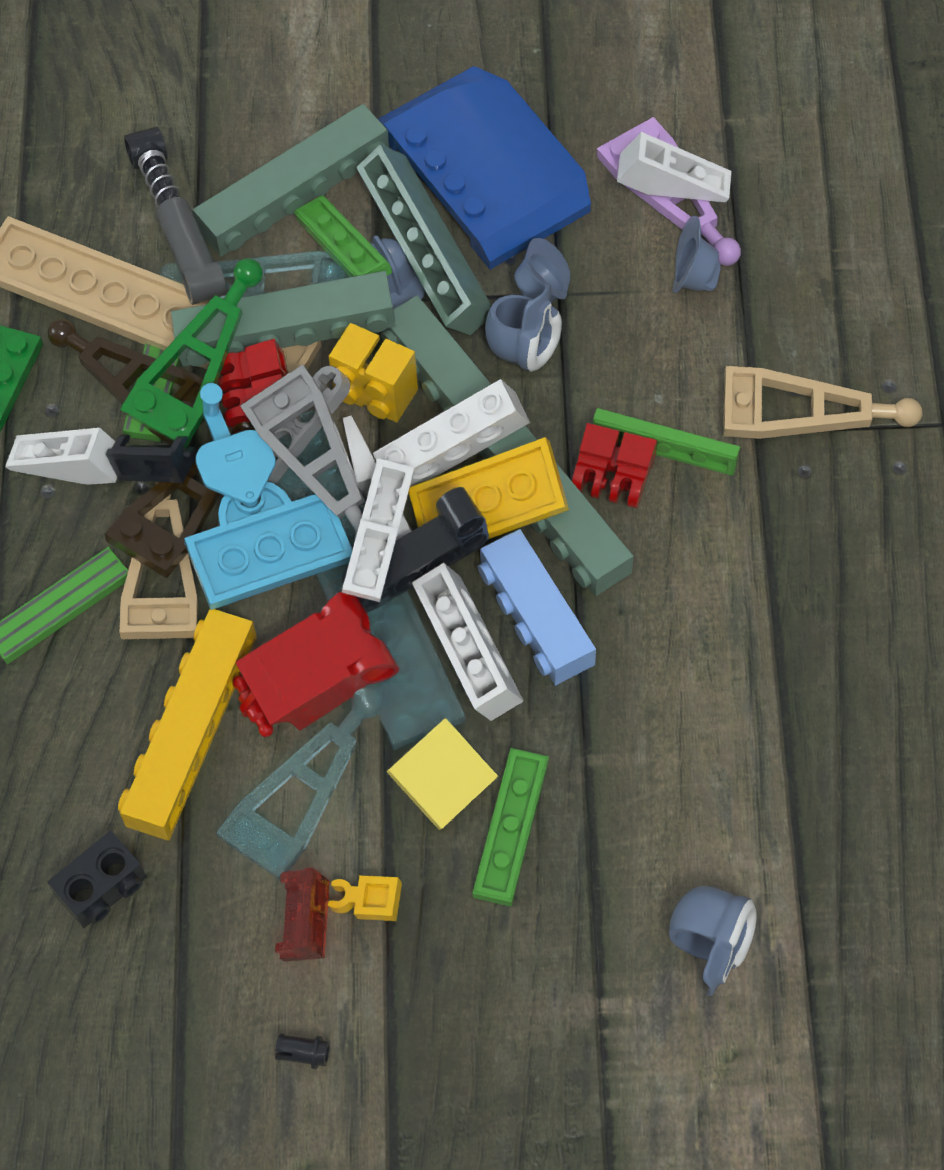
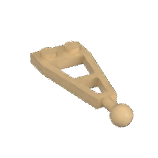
[723,366,922,439]
[119,482,198,639]

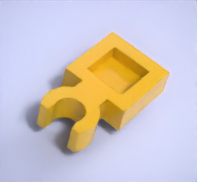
[328,875,402,921]

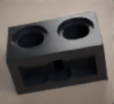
[47,830,146,929]

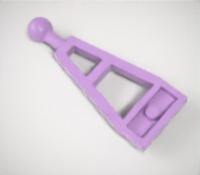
[597,117,741,266]

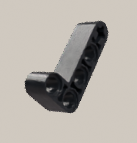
[342,487,489,612]

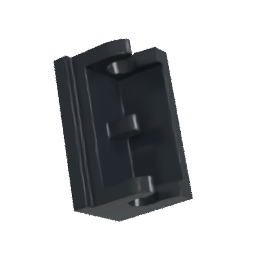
[105,434,197,483]

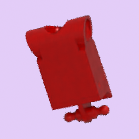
[232,591,399,737]

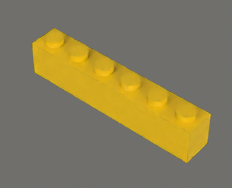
[118,609,257,841]

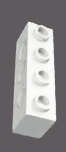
[373,379,530,487]
[412,563,524,721]

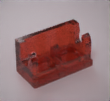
[275,868,330,962]

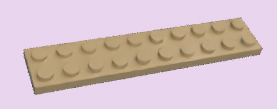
[0,216,321,387]

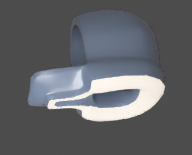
[485,283,562,372]
[669,885,757,996]

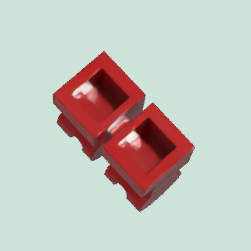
[218,339,288,428]
[572,423,657,509]

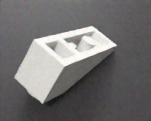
[617,132,731,202]
[5,428,117,485]

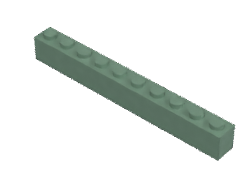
[381,295,634,597]

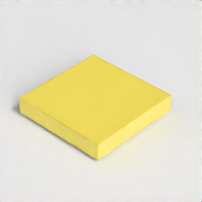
[386,718,498,830]

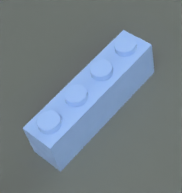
[478,529,596,686]

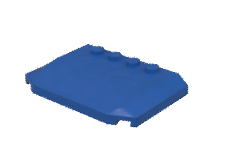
[378,66,591,270]

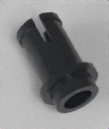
[275,1033,330,1069]

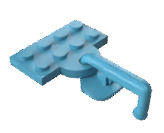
[184,383,353,610]

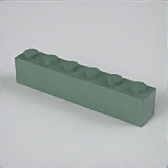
[193,104,389,257]
[356,144,492,335]
[171,271,397,367]

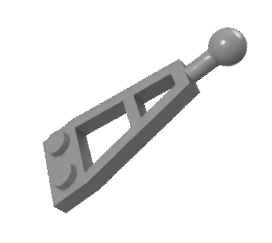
[241,364,365,539]

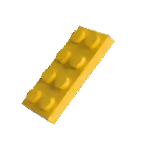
[409,437,569,539]

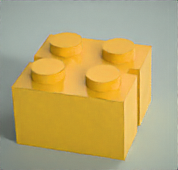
[329,323,418,423]

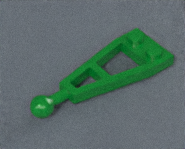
[120,258,263,448]

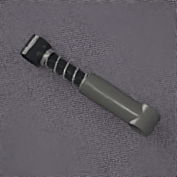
[124,126,227,305]

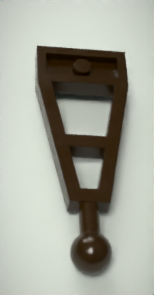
[48,319,223,446]
[105,422,256,578]

